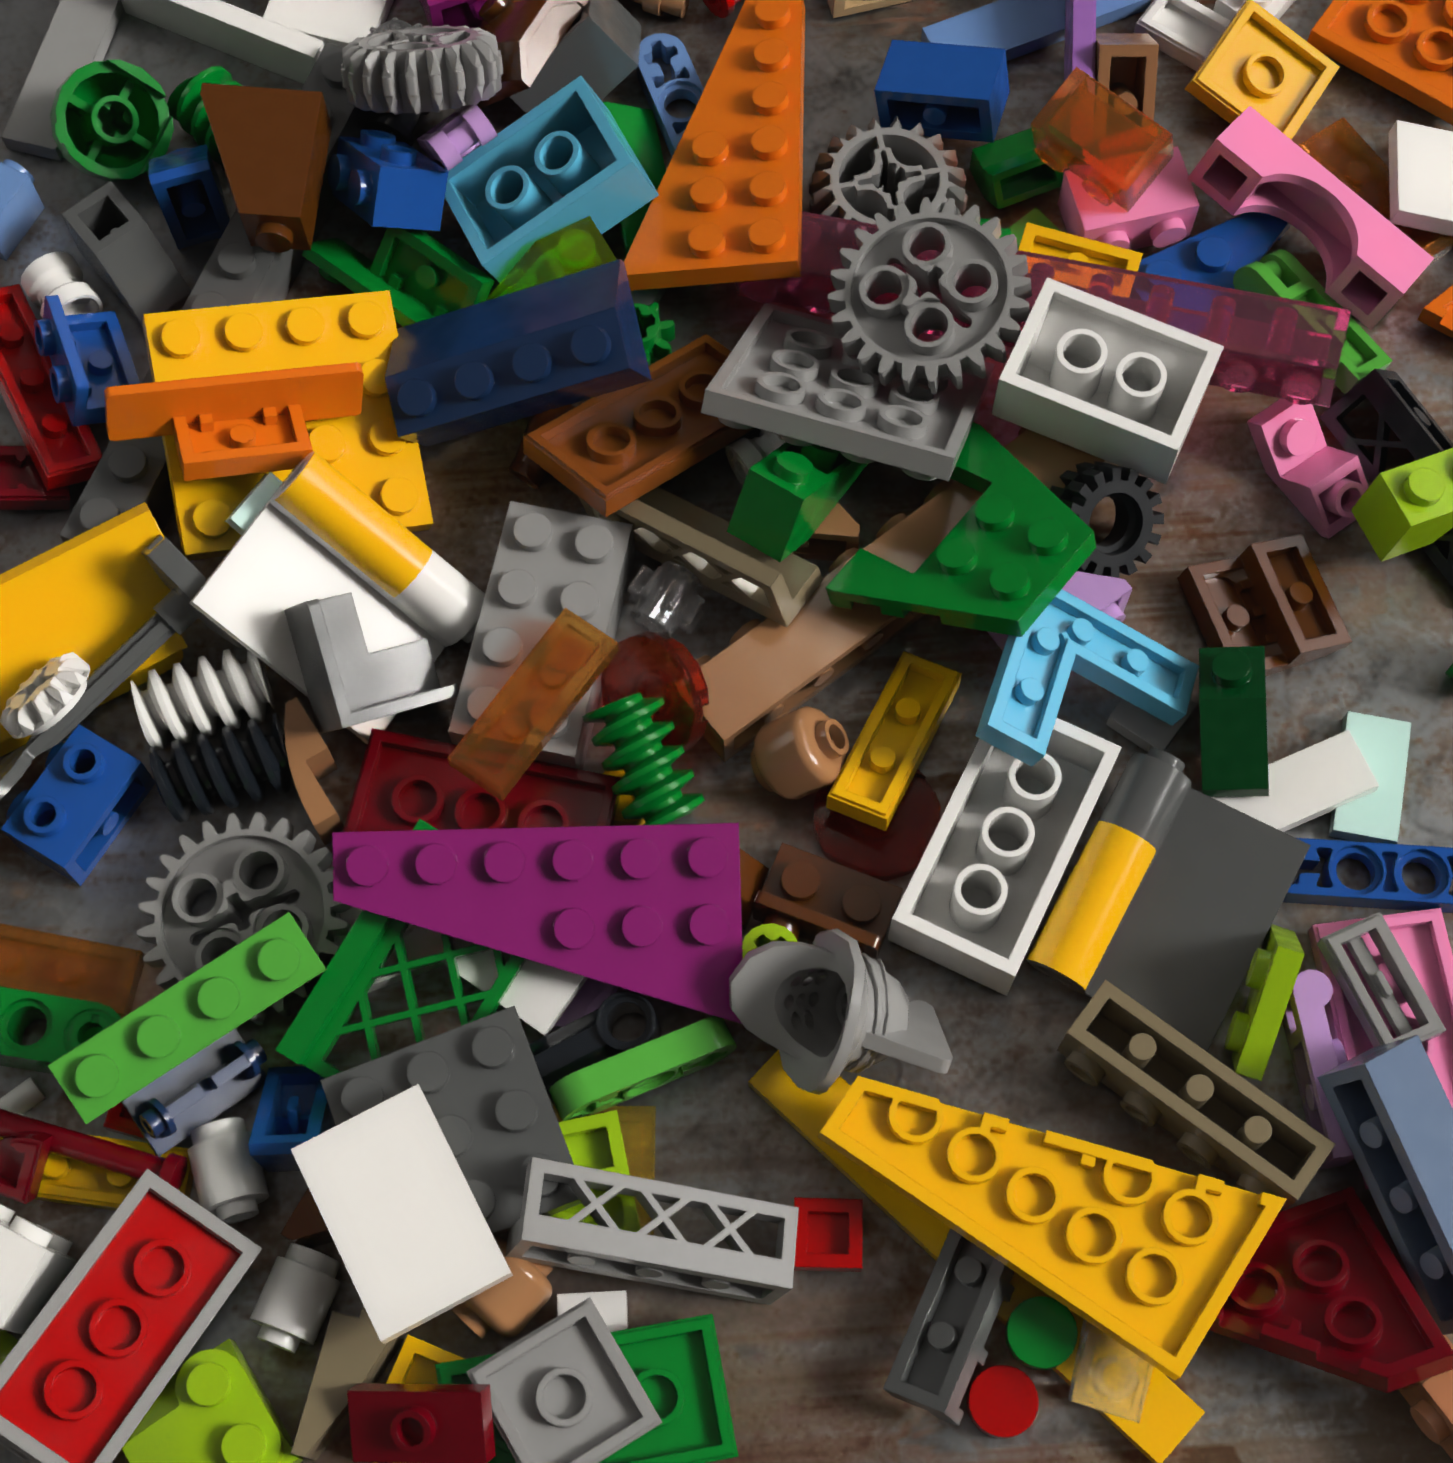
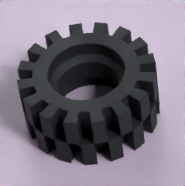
[1050,461,1164,578]

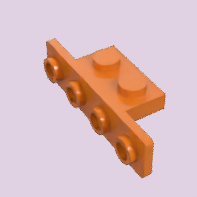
[104,362,364,481]

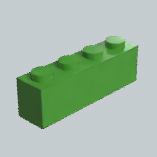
[48,912,327,1124]

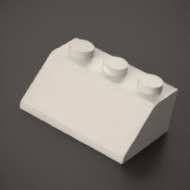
[992,277,1224,484]

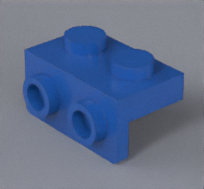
[34,295,141,426]

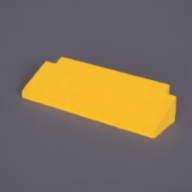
[0,502,188,757]

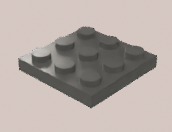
[320,1006,581,1237]

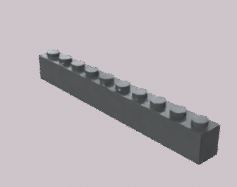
[59,42,376,542]

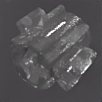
[627,561,705,639]

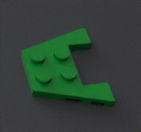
[826,422,1096,637]

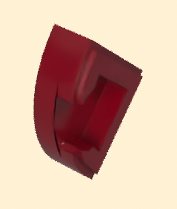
[0,1131,54,1204]

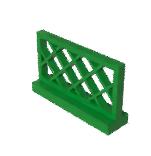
[275,819,527,1078]

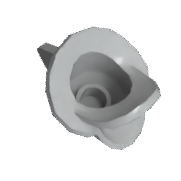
[729,928,953,1095]

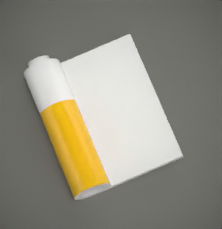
[189,451,485,744]

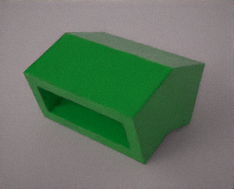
[969,125,1063,209]

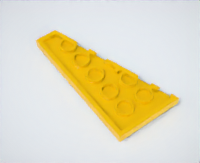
[818,1076,1287,1381]

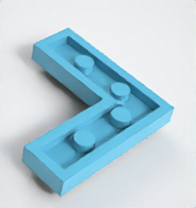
[975,589,1199,767]

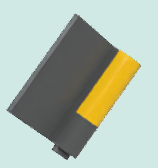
[1026,748,1311,1052]

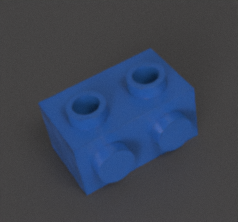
[874,40,1010,143]
[328,129,448,231]
[1,724,155,886]

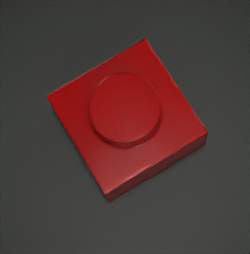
[794,1197,863,1272]

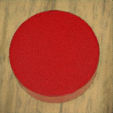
[966,1365,1039,1439]

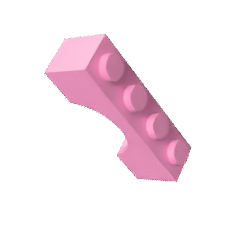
[1188,106,1434,330]

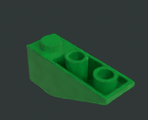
[727,442,868,562]

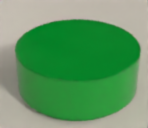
[1005,1296,1078,1370]

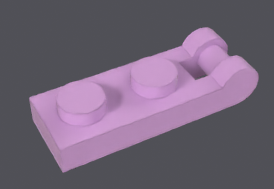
[416,105,498,171]
[1282,969,1354,1170]

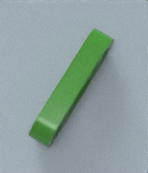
[549,1016,737,1121]

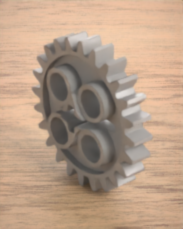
[828,197,1032,394]
[137,812,352,1025]

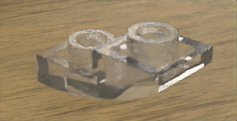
[1068,1319,1154,1423]

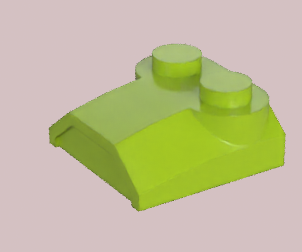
[122,1338,303,1463]

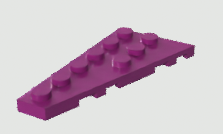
[332,823,743,1024]

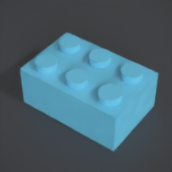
[445,75,659,293]

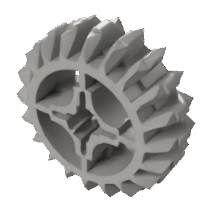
[341,24,503,115]
[809,116,967,271]

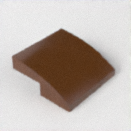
[1177,534,1352,677]

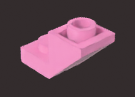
[1247,390,1369,539]

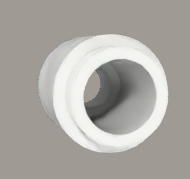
[187,1117,269,1224]
[250,1243,341,1354]

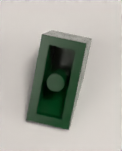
[1199,646,1269,797]

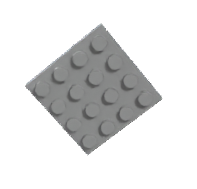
[701,302,995,481]

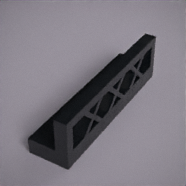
[1320,368,1453,587]

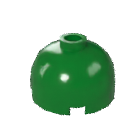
[50,59,174,181]

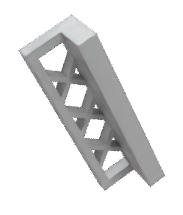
[506,1157,799,1305]

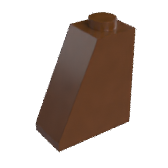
[200,83,332,253]

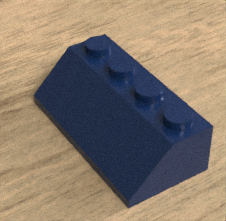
[385,259,652,447]

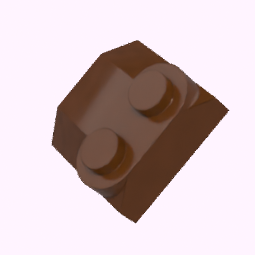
[477,0,589,109]

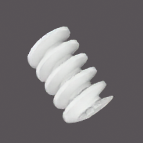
[130,649,275,751]

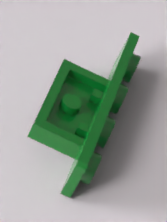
[302,228,495,327]

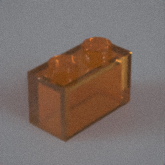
[1031,66,1174,212]

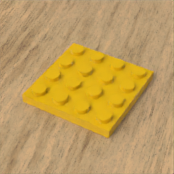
[142,290,434,561]

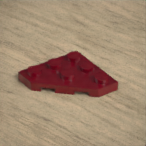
[1209,1187,1453,1393]

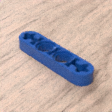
[1283,838,1453,913]

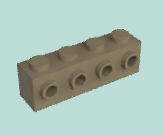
[1057,979,1336,1212]

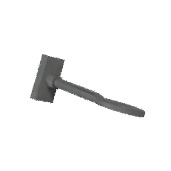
[0,534,242,800]

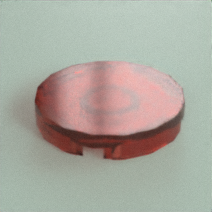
[600,631,709,751]
[813,769,941,881]

